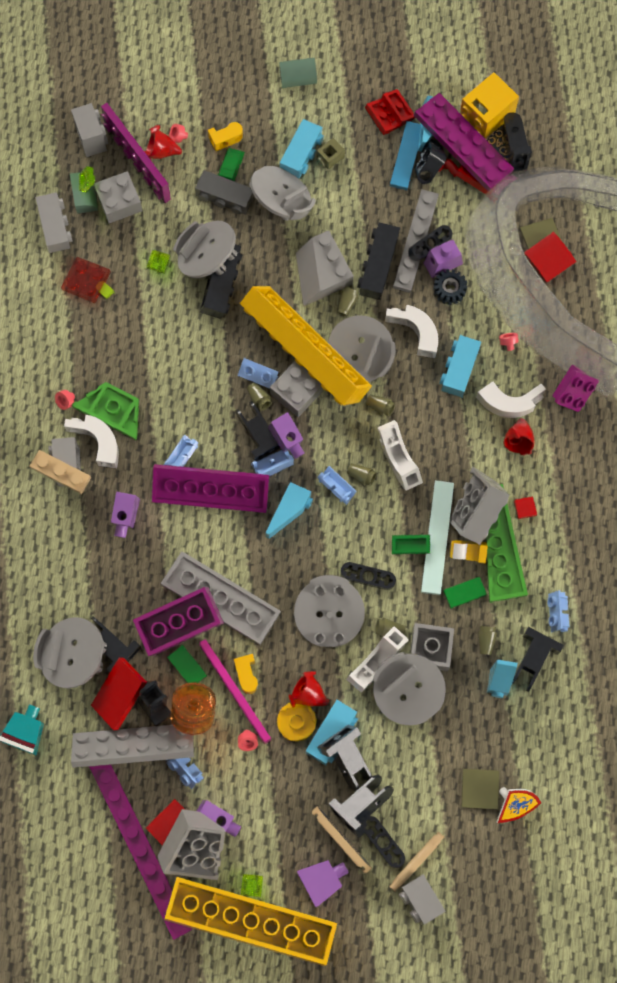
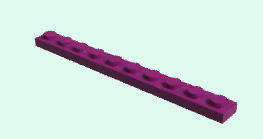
[89,764,192,940]

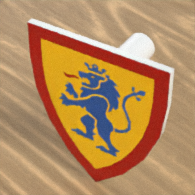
[497,787,541,823]

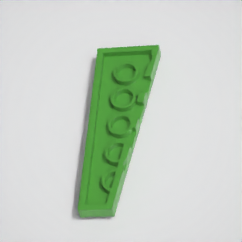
[486,484,528,603]

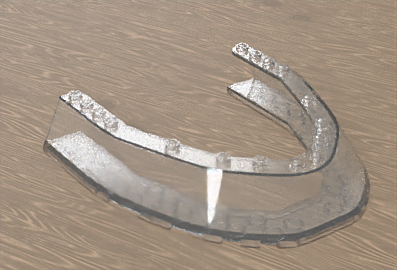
[465,166,617,402]

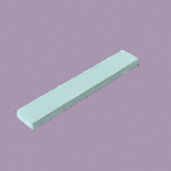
[421,480,454,595]

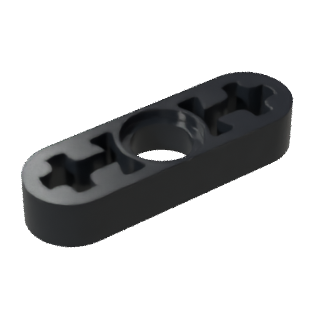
[408,225,453,261]
[341,562,396,590]
[362,816,405,868]

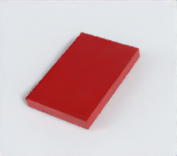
[91,657,147,730]

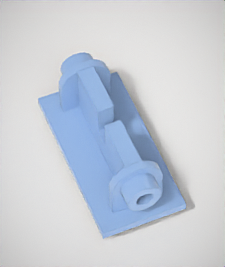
[238,358,279,388]
[164,435,198,467]
[317,466,357,505]
[547,590,570,632]
[167,758,204,789]

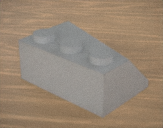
[296,230,354,307]
[449,466,510,544]
[157,809,225,880]

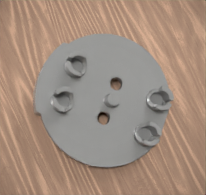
[249,166,316,221]
[173,221,237,278]
[328,316,396,382]
[294,575,365,647]
[33,617,107,689]
[373,652,446,725]

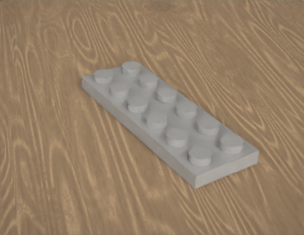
[161,551,281,645]
[71,723,194,768]

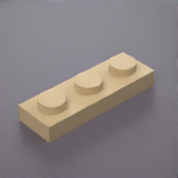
[30,450,91,495]

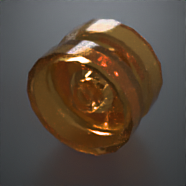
[171,682,216,735]

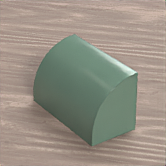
[279,57,317,88]
[70,173,99,214]

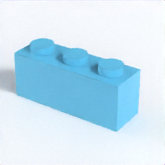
[280,119,324,178]
[439,335,481,398]
[305,700,358,766]

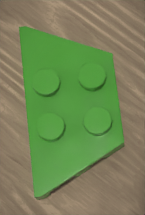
[72,382,139,440]

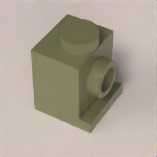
[316,138,345,170]

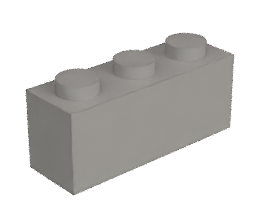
[35,192,73,253]

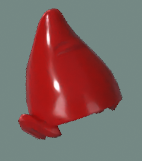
[144,125,182,161]
[503,418,535,456]
[289,671,329,708]

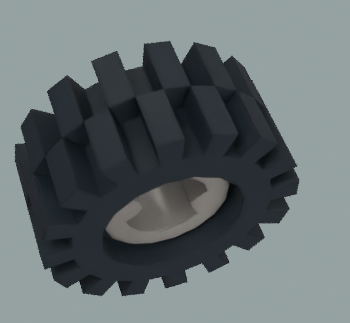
[433,269,467,305]

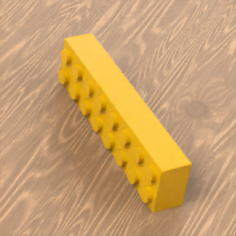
[240,286,372,405]
[164,877,337,966]

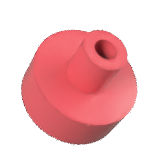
[169,124,188,143]
[499,333,519,351]
[55,390,75,410]
[238,730,258,751]

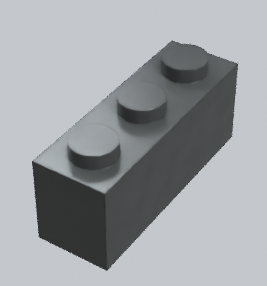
[195,170,254,215]

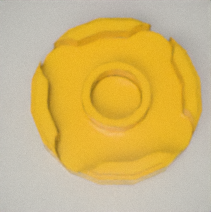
[277,703,317,742]

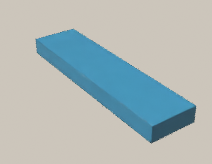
[390,121,421,190]

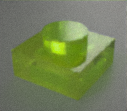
[79,166,95,192]
[147,250,171,274]
[241,874,263,897]

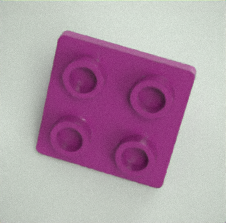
[552,364,599,412]

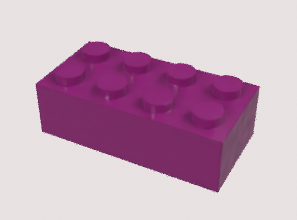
[133,587,224,656]

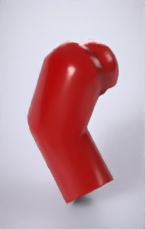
[439,159,459,177]

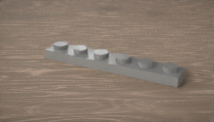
[393,189,439,293]

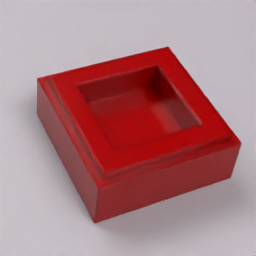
[514,496,537,519]

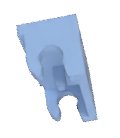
[251,450,294,476]

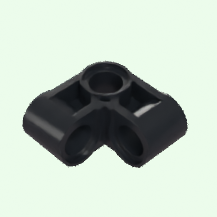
[415,139,446,184]

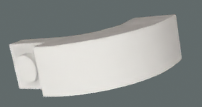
[385,305,438,358]
[476,382,546,418]
[64,415,119,468]
[378,420,423,490]
[346,627,409,693]

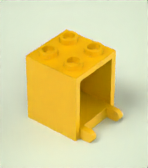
[460,72,519,139]

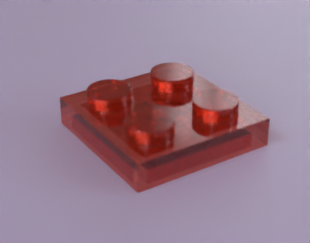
[61,257,111,303]

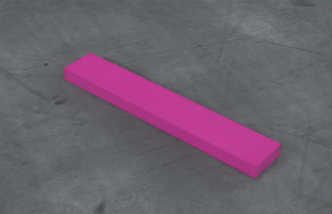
[199,639,271,744]

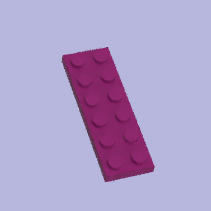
[413,92,514,192]
[101,103,171,203]
[152,464,269,513]

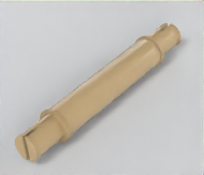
[389,831,445,892]

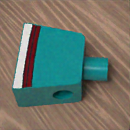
[0,704,44,756]

